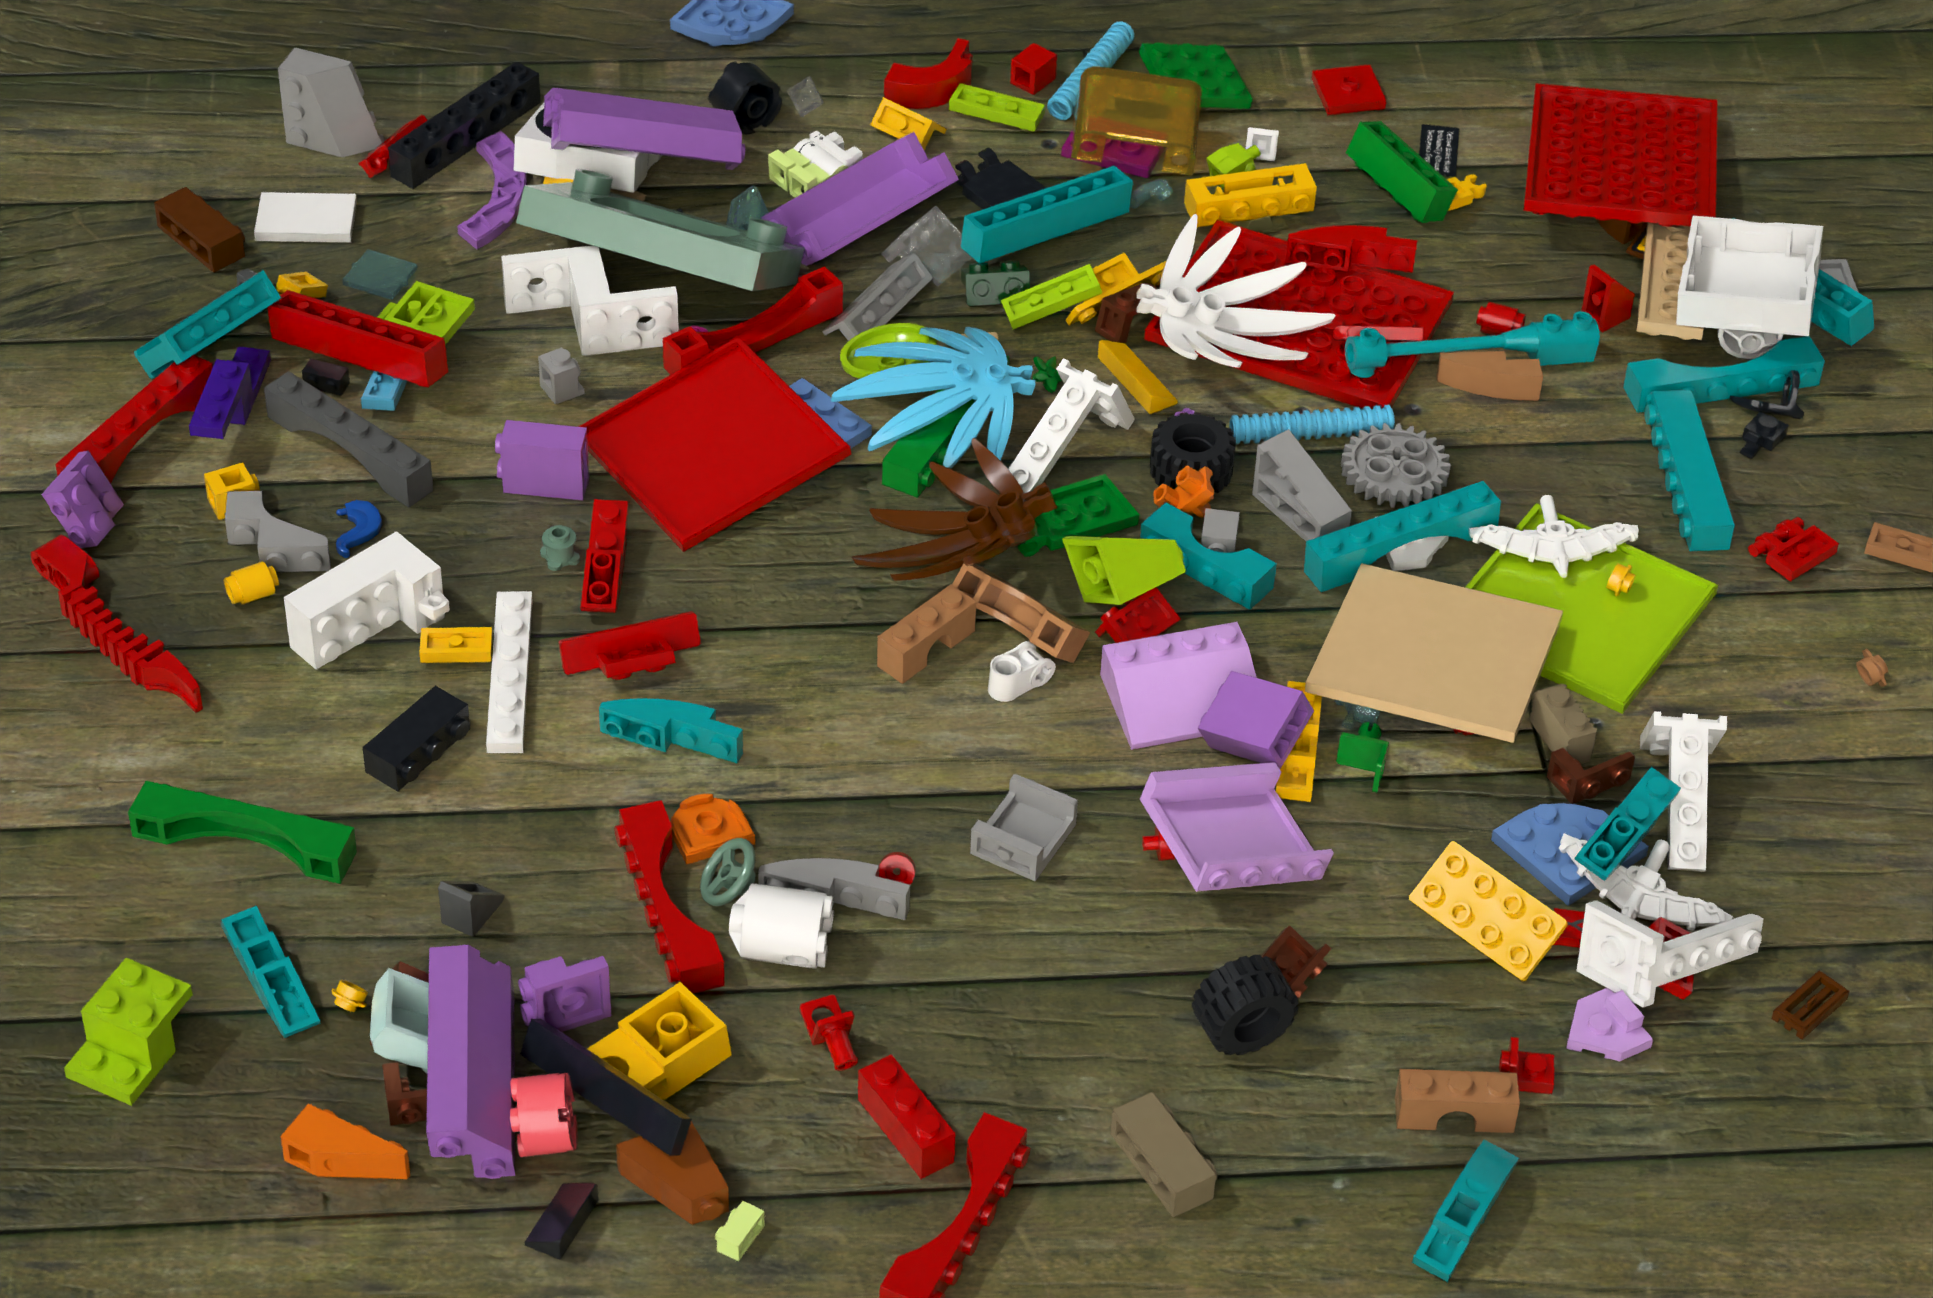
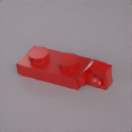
[359,114,428,178]

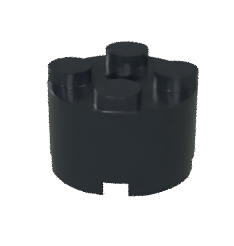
[708,62,782,134]

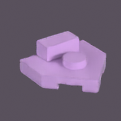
[1566,988,1653,1061]

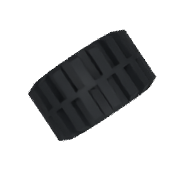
[1150,412,1236,493]
[1192,955,1299,1055]

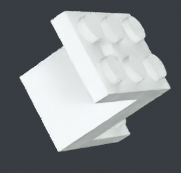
[501,245,679,356]

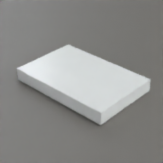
[254,192,357,243]

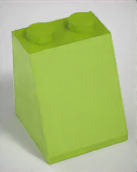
[1062,536,1186,605]

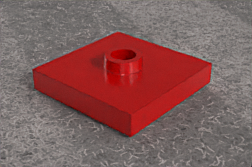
[1311,64,1387,115]

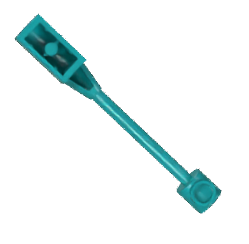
[1345,311,1600,378]

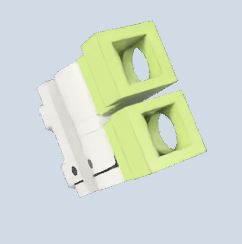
[768,131,863,197]

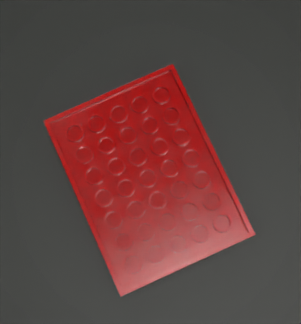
[1523,83,1718,227]
[1144,220,1454,409]

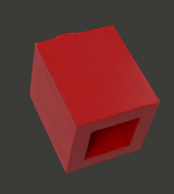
[1010,43,1057,95]

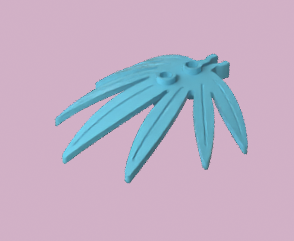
[831,327,1035,469]

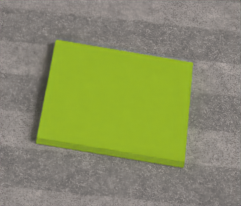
[1465,503,1718,714]

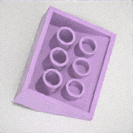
[1100,622,1257,750]

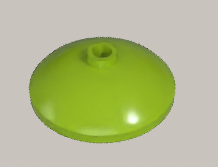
[840,323,938,379]

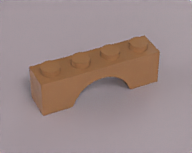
[952,563,1090,663]

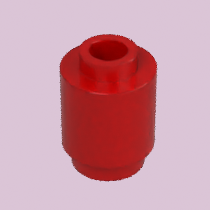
[1476,301,1526,335]

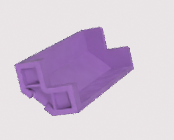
[543,88,746,170]
[761,132,959,266]
[427,945,515,1179]

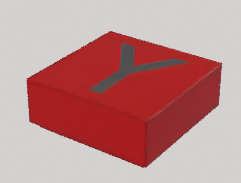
[1553,908,1585,948]

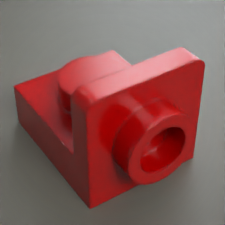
[1499,1037,1554,1094]

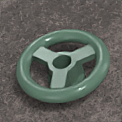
[700,838,756,906]

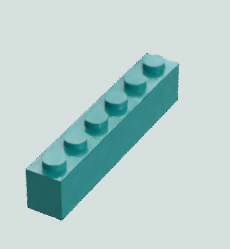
[961,166,1133,263]
[1645,390,1735,551]

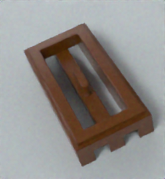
[1771,970,1850,1040]

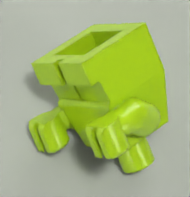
[1206,143,1261,190]

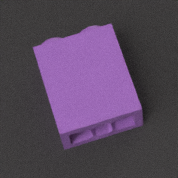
[495,420,589,500]
[1198,671,1314,769]

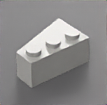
[1252,429,1352,541]

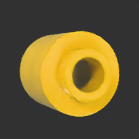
[224,561,279,605]

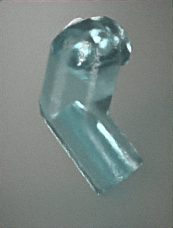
[1130,179,1173,209]

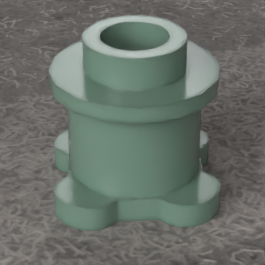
[540,525,580,571]

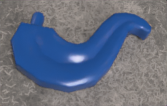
[336,500,382,558]

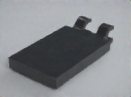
[955,148,1047,209]

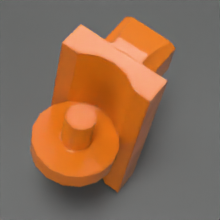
[1153,465,1214,518]

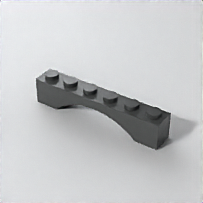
[264,371,433,508]

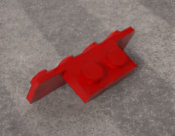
[559,611,701,680]

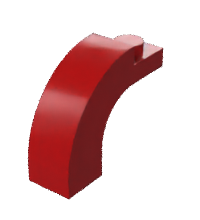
[884,38,973,109]

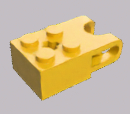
[587,982,732,1100]

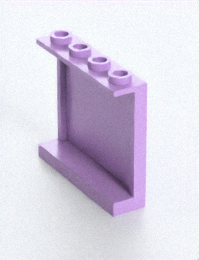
[1140,762,1334,892]

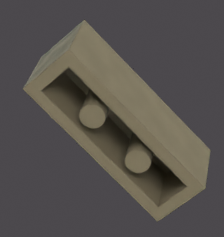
[1110,1092,1217,1217]

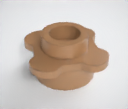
[1856,649,1888,687]

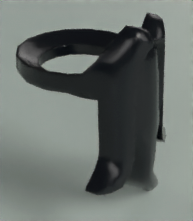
[1730,370,1804,419]

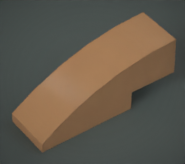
[1436,351,1543,401]

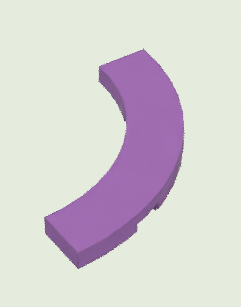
[457,131,527,250]

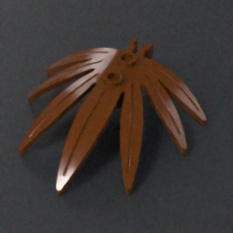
[852,438,1057,581]

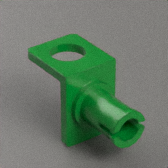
[1336,722,1389,793]

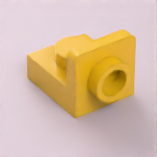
[276,272,328,298]

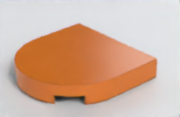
[671,793,755,865]

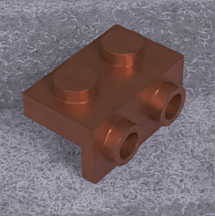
[1261,925,1332,998]

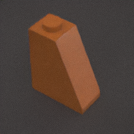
[616,1121,729,1225]

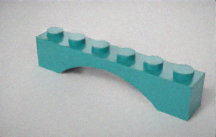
[1623,336,1825,413]
[1304,481,1501,592]

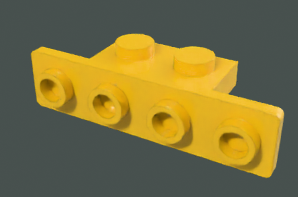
[1065,253,1167,325]

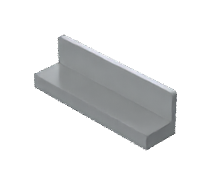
[822,252,933,341]

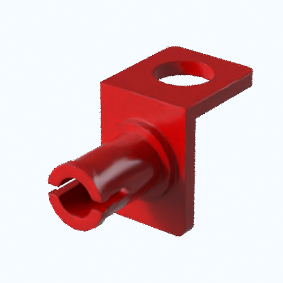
[799,995,859,1071]

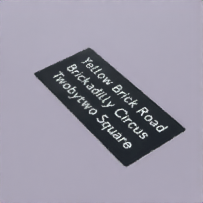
[1419,124,1459,177]

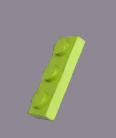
[949,83,1045,132]
[1001,264,1102,330]

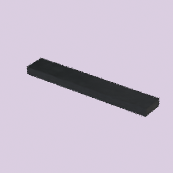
[520,1019,692,1156]

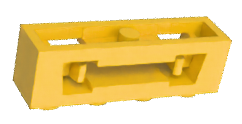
[1184,163,1317,227]

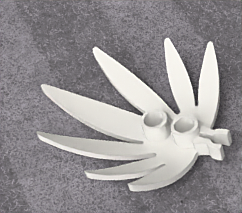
[1137,214,1335,368]

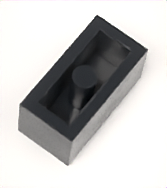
[302,358,350,396]

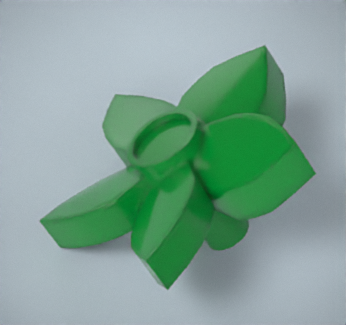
[1032,356,1062,393]

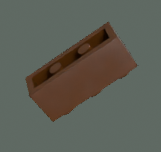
[154,186,245,273]

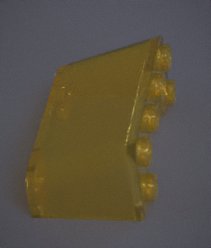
[1071,66,1202,176]

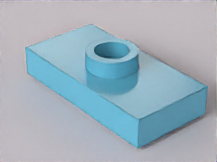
[361,371,407,411]

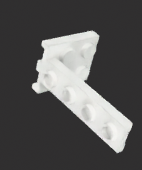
[1008,358,1135,493]
[1640,711,1727,872]
[1577,900,1764,1007]

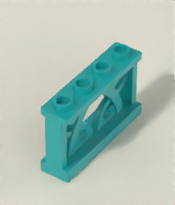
[134,270,281,379]

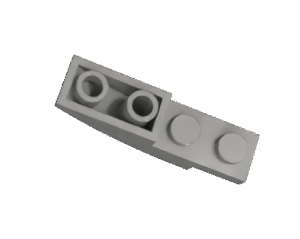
[758,858,910,920]

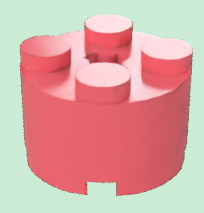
[510,1073,578,1157]

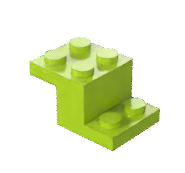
[377,281,475,345]
[64,958,193,1106]

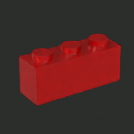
[858,1054,956,1179]

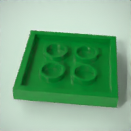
[1139,42,1253,109]

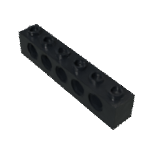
[388,61,541,189]

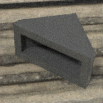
[438,881,505,937]

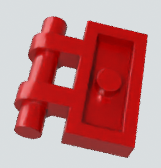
[1748,517,1839,582]

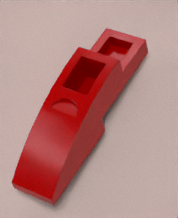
[1285,225,1418,273]
[580,499,629,613]

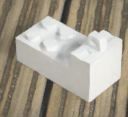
[284,531,450,670]

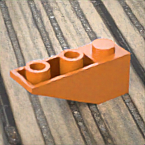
[281,1103,410,1179]

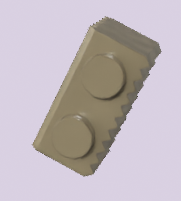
[1529,684,1597,764]

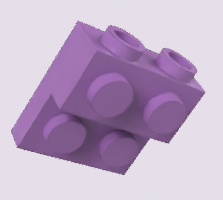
[41,451,124,548]
[518,956,611,1032]

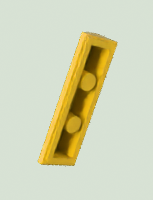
[1098,340,1178,414]

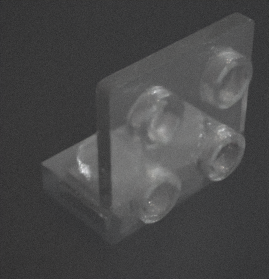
[881,206,972,286]

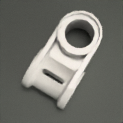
[988,641,1056,702]

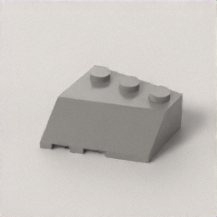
[278,48,385,158]

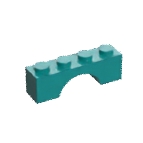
[1140,502,1277,610]

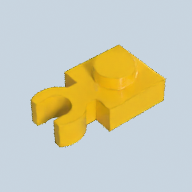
[1447,174,1487,211]

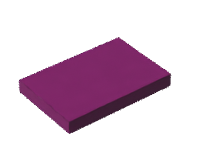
[1061,113,1168,178]

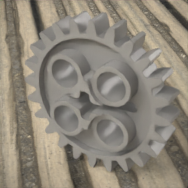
[1341,423,1451,508]

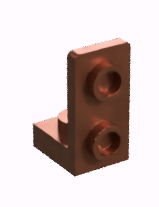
[1095,283,1157,343]
[1547,748,1635,804]
[382,1062,427,1126]

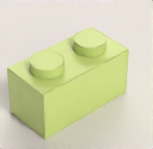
[715,1201,764,1261]

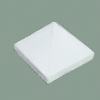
[1246,127,1279,162]

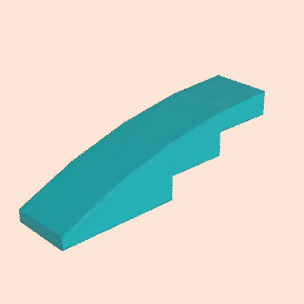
[221,906,320,1038]

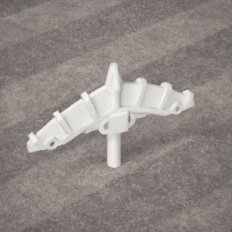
[1469,495,1639,578]
[1558,833,1733,930]

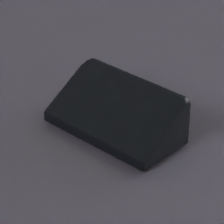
[524,1183,599,1260]

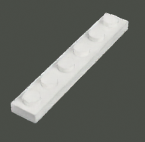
[486,591,533,753]

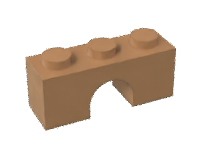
[877,584,976,684]
[1395,1069,1520,1133]

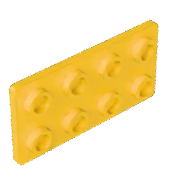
[1409,841,1568,981]

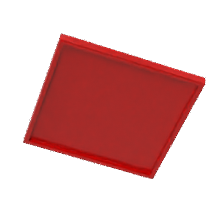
[578,336,852,552]

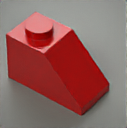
[1581,264,1635,333]

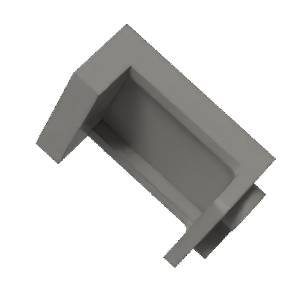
[970,774,1078,881]

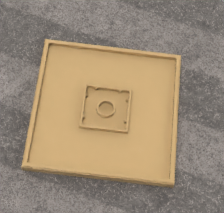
[1305,563,1563,743]

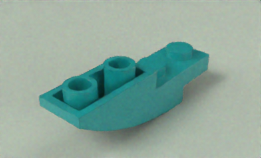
[599,698,743,763]
[1574,767,1681,881]
[1412,1140,1519,1282]

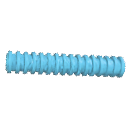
[1047,21,1135,120]
[1229,405,1395,445]

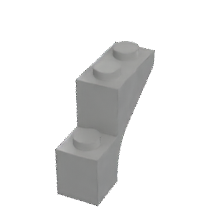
[225,491,331,572]

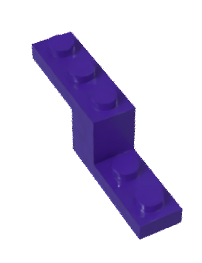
[189,347,271,439]

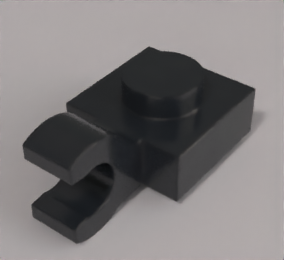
[1740,412,1789,459]

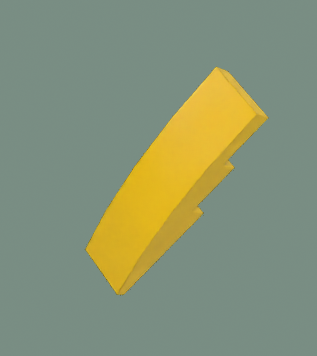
[1276,681,1322,802]

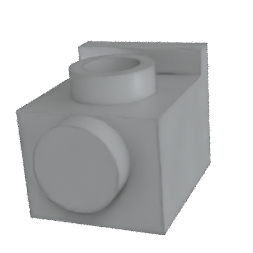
[538,347,585,405]

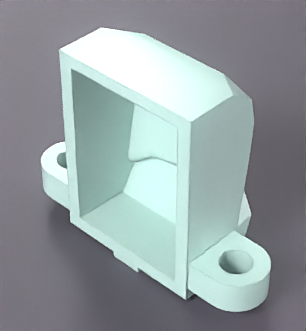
[370,968,429,1073]

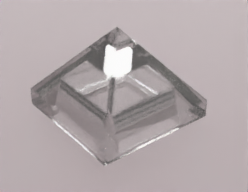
[787,76,824,117]

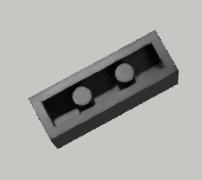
[362,685,470,792]

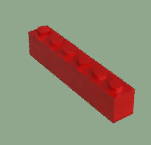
[267,290,448,388]

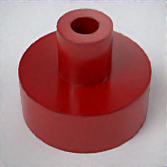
[1142,826,1175,861]
[879,852,916,885]

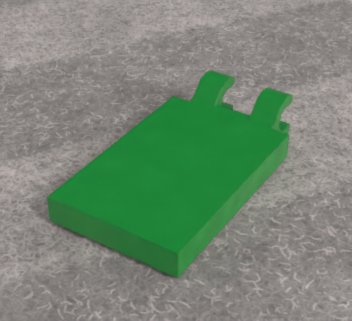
[1018,474,1140,557]

